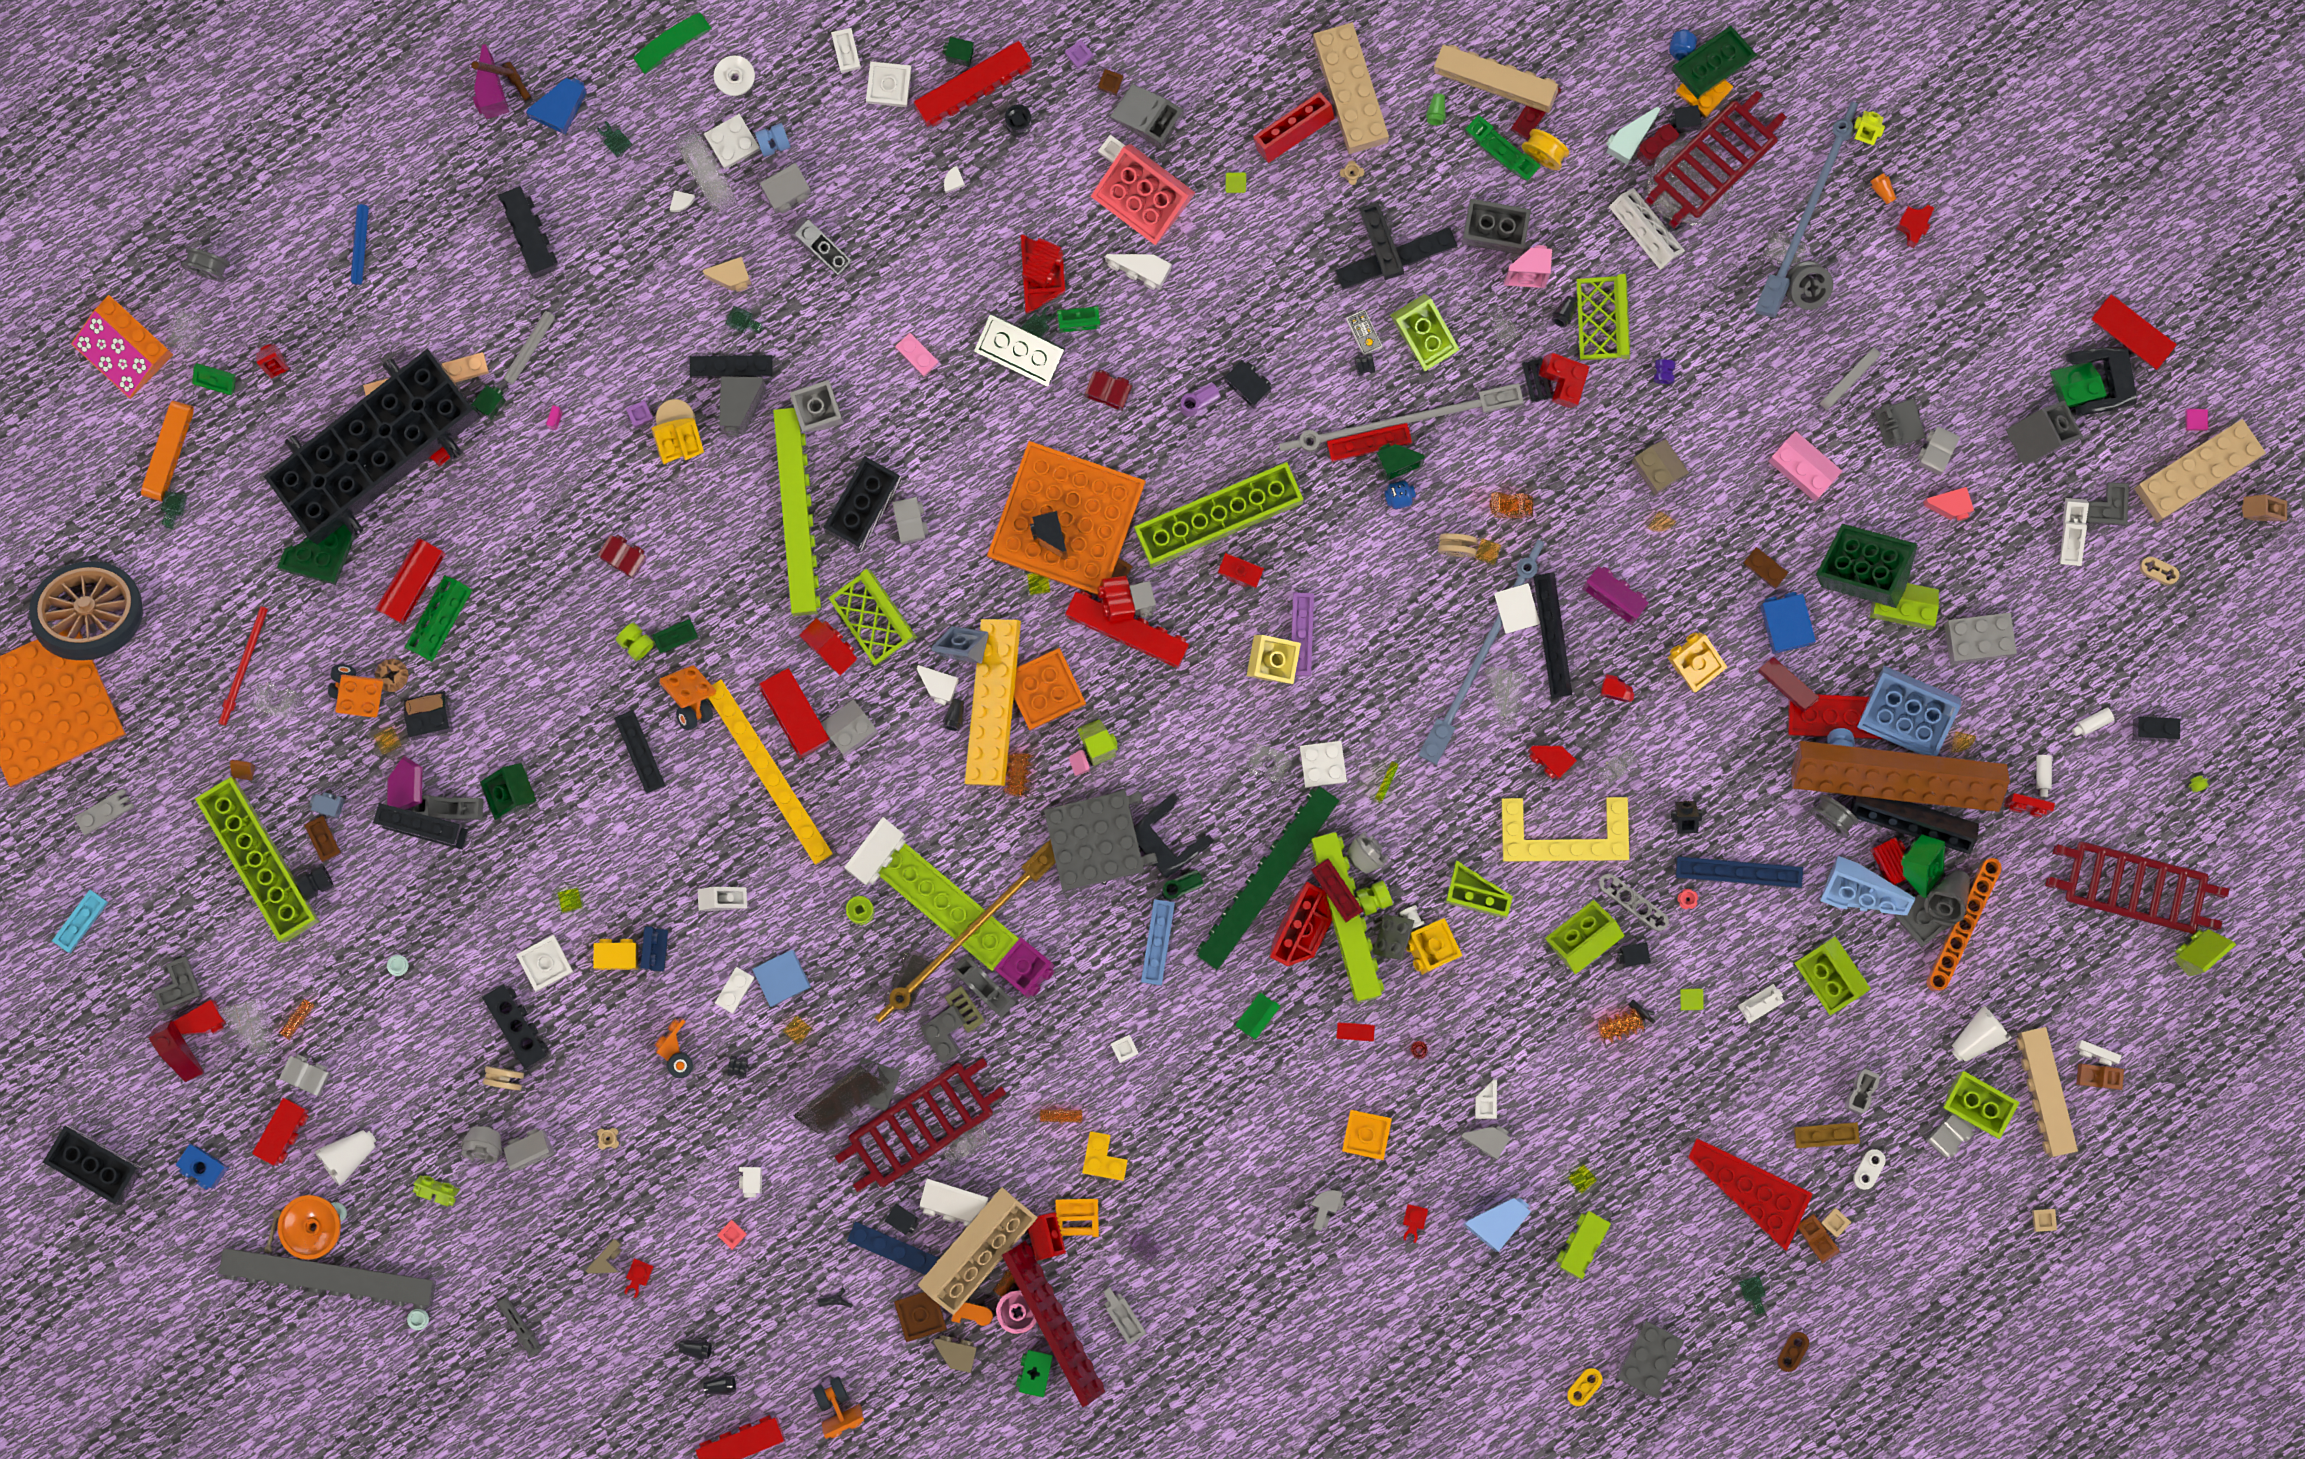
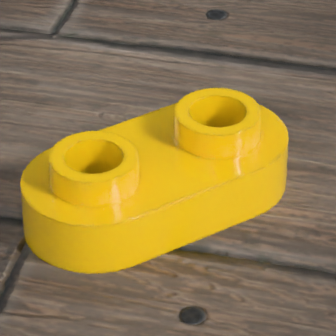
[1567,1368,1603,1406]

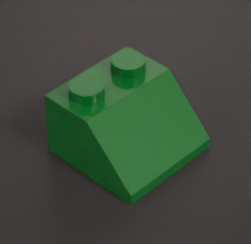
[2050,362,2107,409]
[1901,834,1945,898]

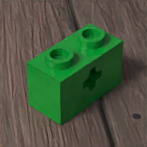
[1016,1350,1053,1398]

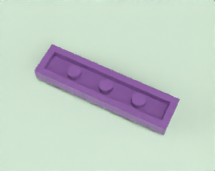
[1291,592,1314,677]

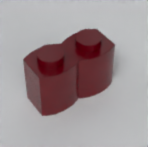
[1636,123,1679,167]
[1084,370,1132,411]
[597,534,647,579]

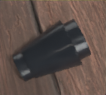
[1552,296,1578,328]
[943,699,964,731]
[679,1340,712,1361]
[703,1374,736,1395]

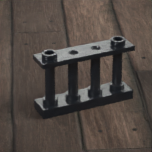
[373,803,468,850]

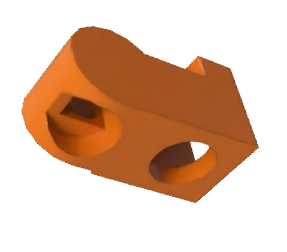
[951,1302,993,1326]

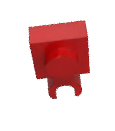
[1402,1204,1428,1243]
[624,1258,654,1298]

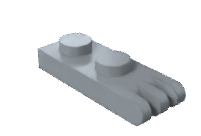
[74,789,134,836]

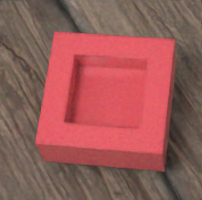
[717,1220,747,1250]

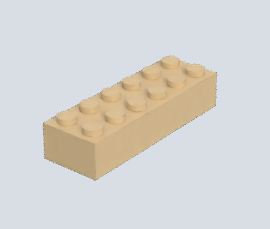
[1313,22,1389,154]
[2134,419,2266,523]
[918,1187,1037,1315]

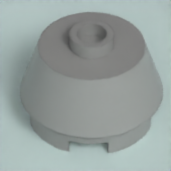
[1347,831,1389,874]
[461,1126,502,1164]

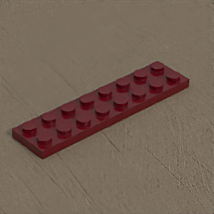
[1002,1241,1106,1408]

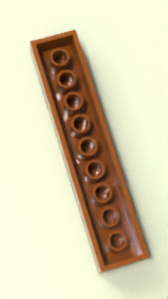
[1791,741,2010,812]

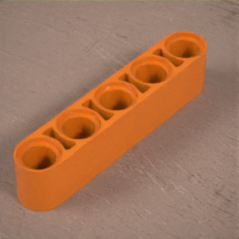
[141,400,194,502]

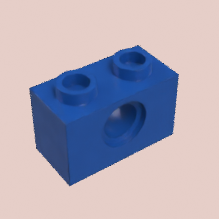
[176,1144,229,1190]

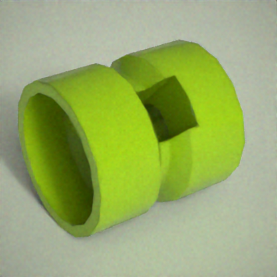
[615,622,655,661]
[1355,880,1393,916]
[846,896,875,926]

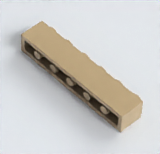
[1434,45,1558,113]
[2016,1027,2078,1157]

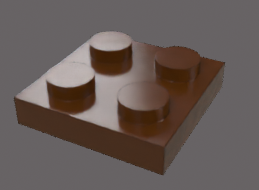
[894,1292,947,1342]

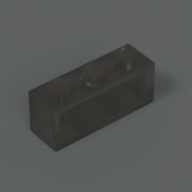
[882,949,934,1018]

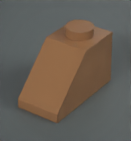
[2242,494,2287,522]

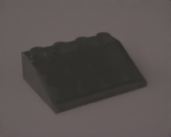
[793,1063,890,1134]

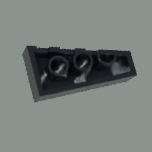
[498,186,558,279]

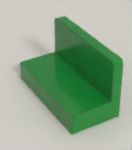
[1236,993,1281,1040]

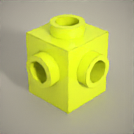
[1854,110,1885,145]

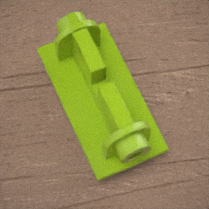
[413,1175,460,1207]

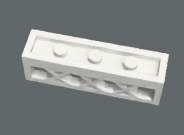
[1609,188,1685,270]

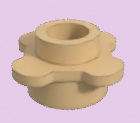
[1340,161,1364,185]
[597,1128,619,1150]

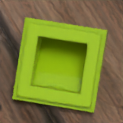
[1225,172,1246,193]
[1680,989,1704,1011]

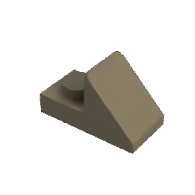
[585,1239,623,1274]

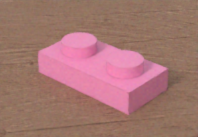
[895,333,939,377]

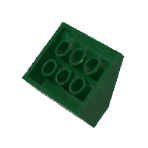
[1816,523,1918,608]

